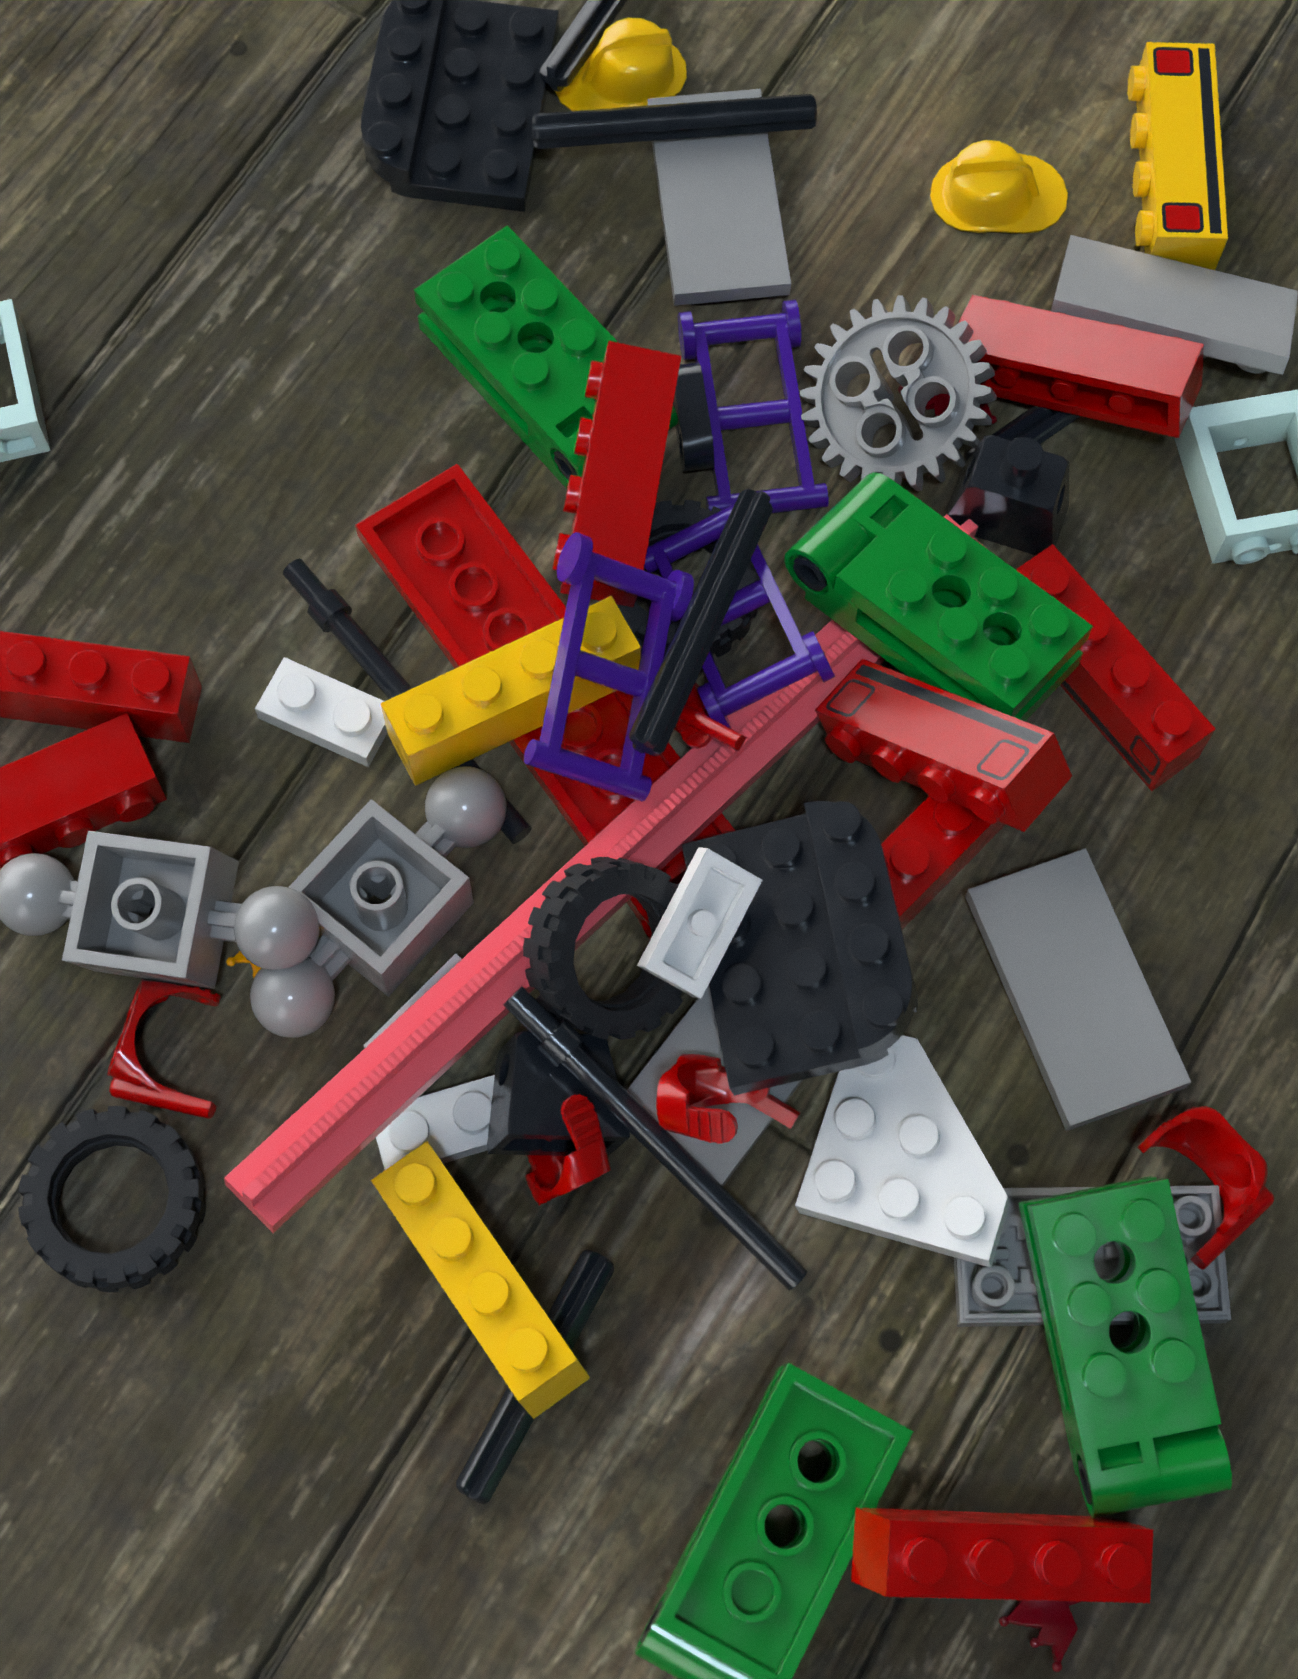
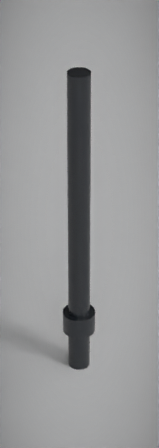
[283,558,532,844]
[503,986,807,1290]

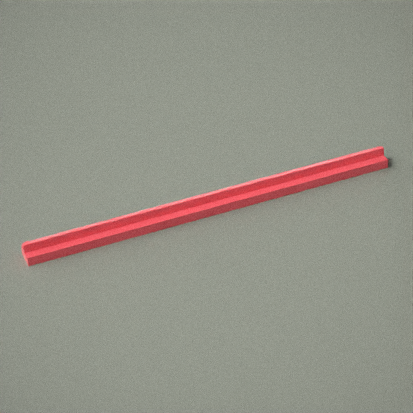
[224,514,986,1233]

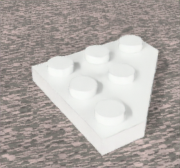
[795,1035,1010,1268]

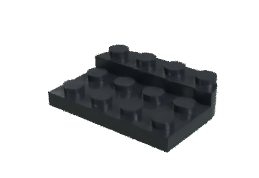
[361,0,559,212]
[682,801,918,1096]

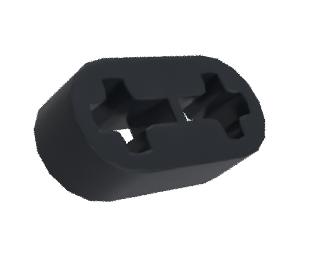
[673,362,714,472]

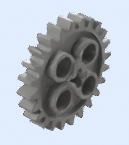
[800,295,997,492]

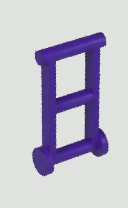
[678,300,829,513]
[644,504,835,728]
[524,532,694,802]

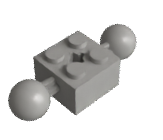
[250,767,507,1038]
[0,831,320,989]

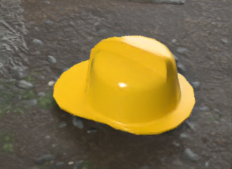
[555,17,687,111]
[930,140,1068,233]

